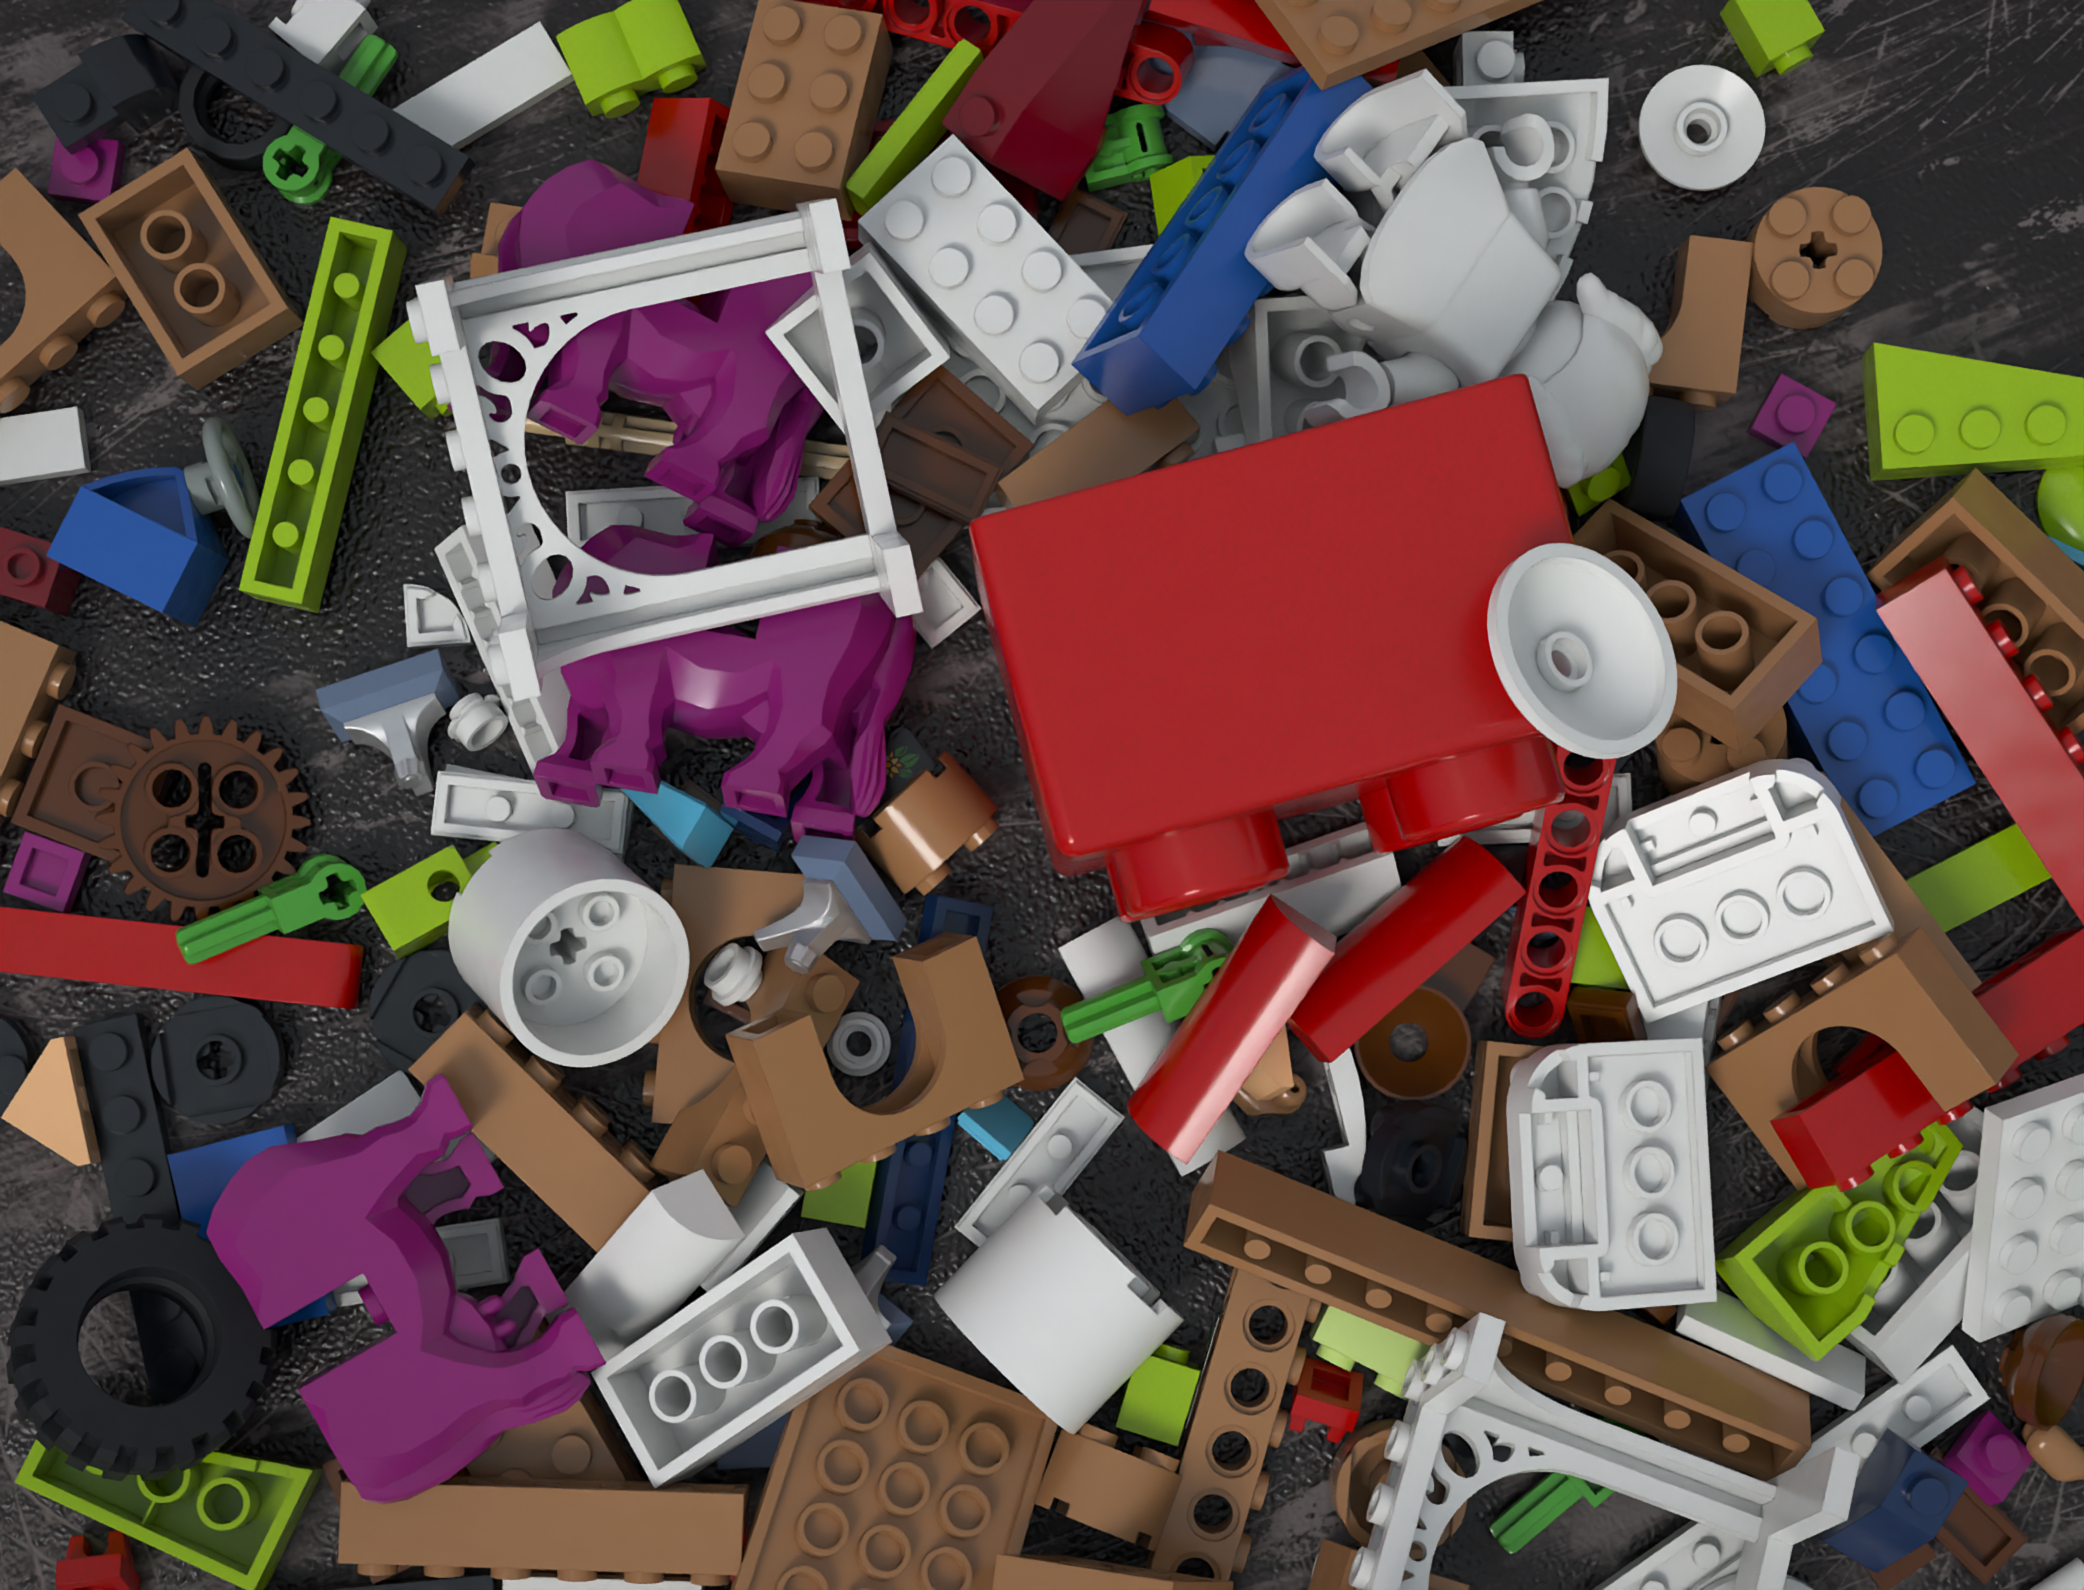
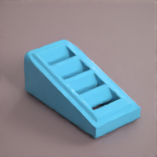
[620,780,734,868]

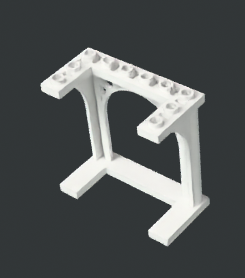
[406,198,924,702]
[1348,1312,1861,1590]

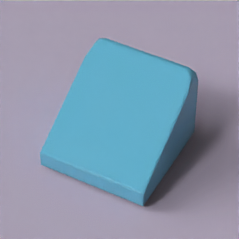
[957,1096,1034,1161]

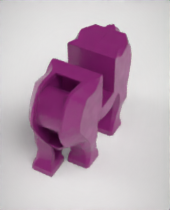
[447,159,824,549]
[533,525,917,843]
[206,1073,606,1505]

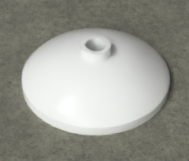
[1487,543,1677,759]

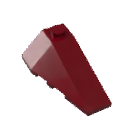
[941,0,1147,201]

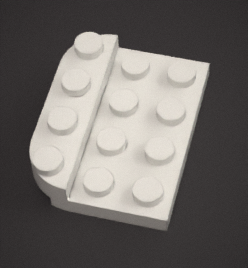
[1588,758,1894,1023]
[1506,1038,1717,1311]
[1962,1073,2084,1343]

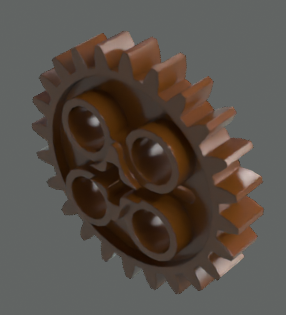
[95,715,311,922]

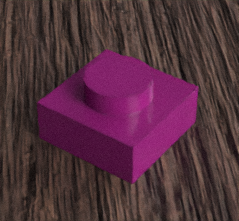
[47,136,126,205]
[1746,373,1837,460]
[3,831,92,913]
[1942,1410,2033,1506]

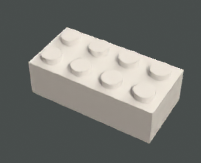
[858,134,1113,425]
[591,1227,892,1488]

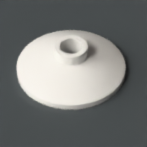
[1638,65,1766,191]

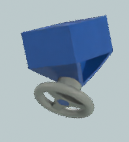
[46,416,261,628]

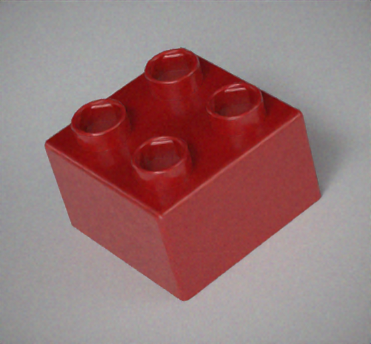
[968,373,1575,923]

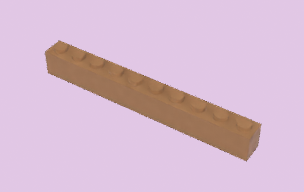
[1183,1149,1811,1481]

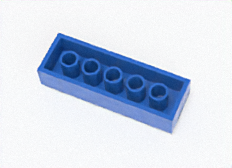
[1071,65,1374,416]
[1671,441,1976,837]

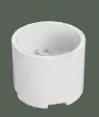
[448,828,690,1067]
[934,1181,1185,1435]

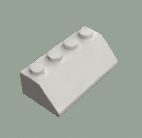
[1845,1106,1984,1385]

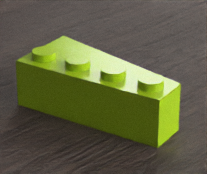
[1862,342,2084,481]
[14,1439,323,1590]

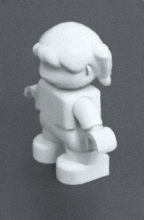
[1244,69,1663,489]

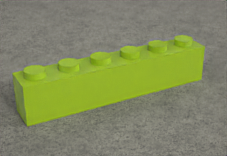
[239,216,407,613]

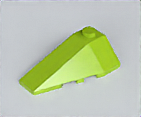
[1715,1121,1963,1361]

